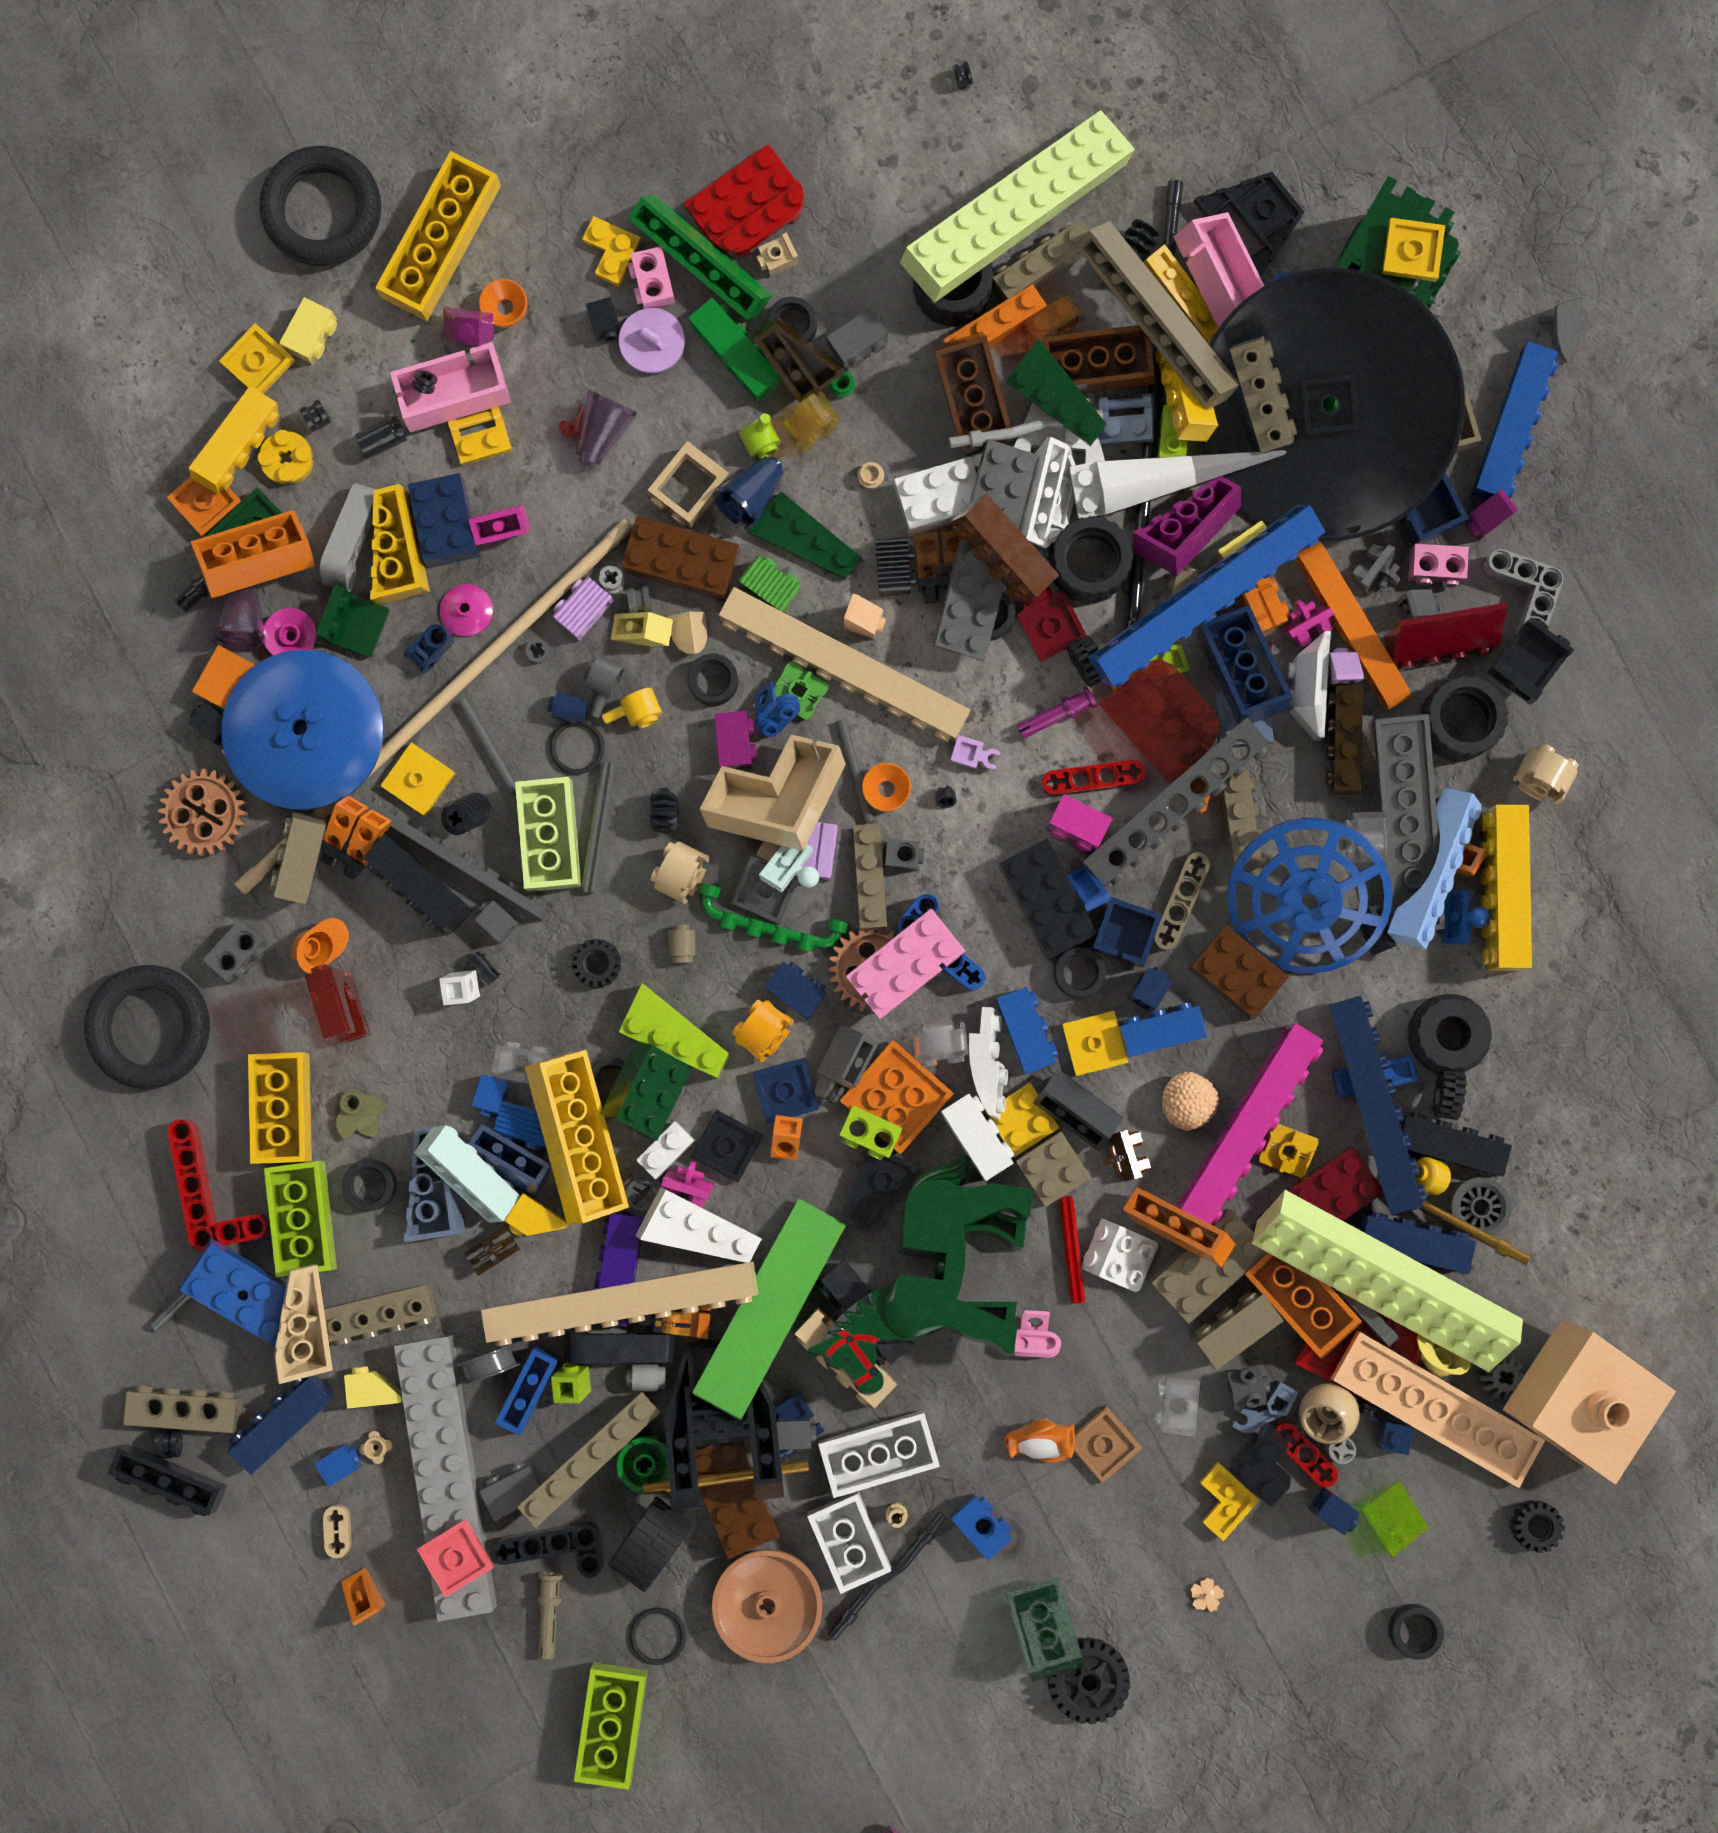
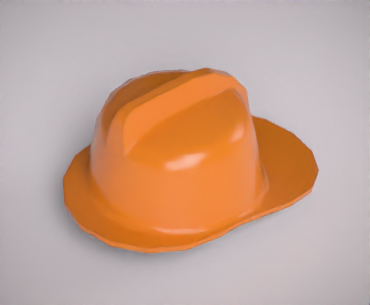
[290,918,349,974]

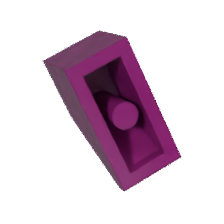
[443,307,494,346]
[1465,489,1518,541]

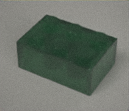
[1006,1577,1085,1682]

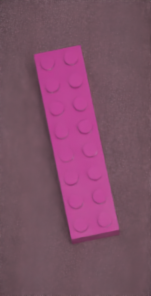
[1175,1023,1324,1225]

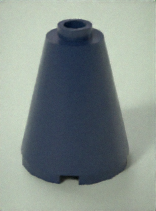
[712,457,783,530]

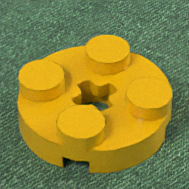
[258,430,313,485]

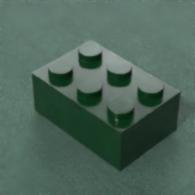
[600,1040,693,1141]

